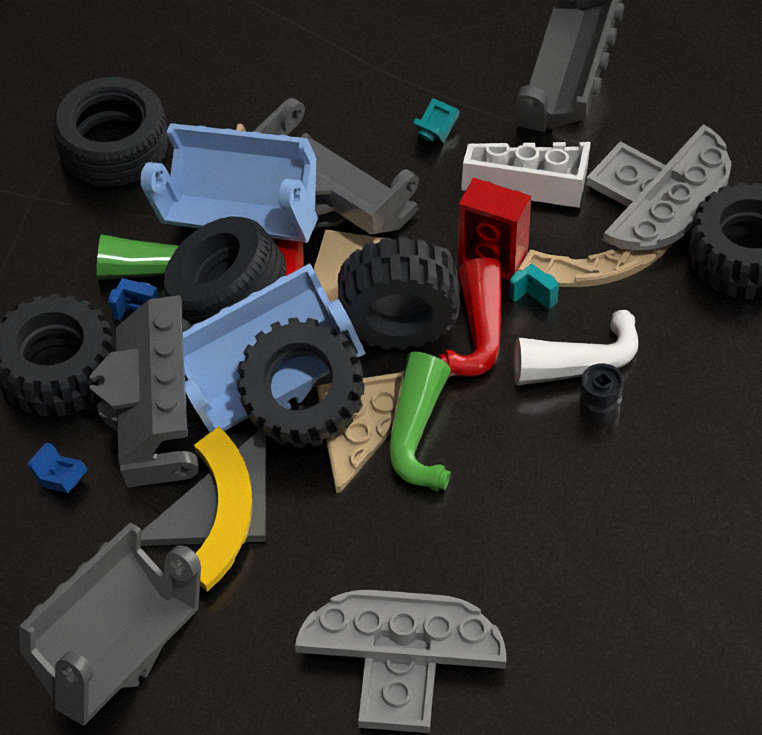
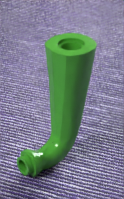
[97,234,179,280]
[390,352,451,492]

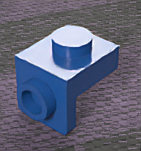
[108,278,158,321]
[27,443,88,493]

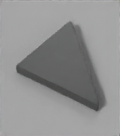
[141,430,266,546]

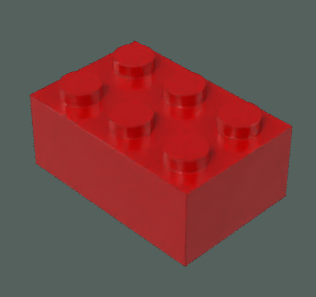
[458,177,531,280]

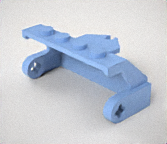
[141,123,318,243]
[183,264,366,432]

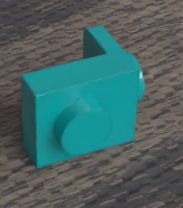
[413,98,460,143]
[509,263,559,309]

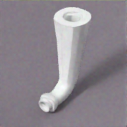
[514,310,638,386]

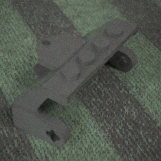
[516,0,625,132]
[253,98,419,234]
[89,295,198,488]
[19,523,201,726]

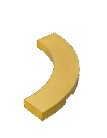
[194,426,252,592]

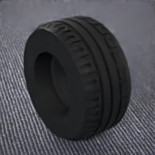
[164,216,286,326]

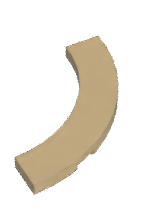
[517,244,672,287]

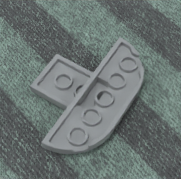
[586,124,731,250]
[295,590,506,733]

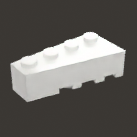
[461,142,591,207]

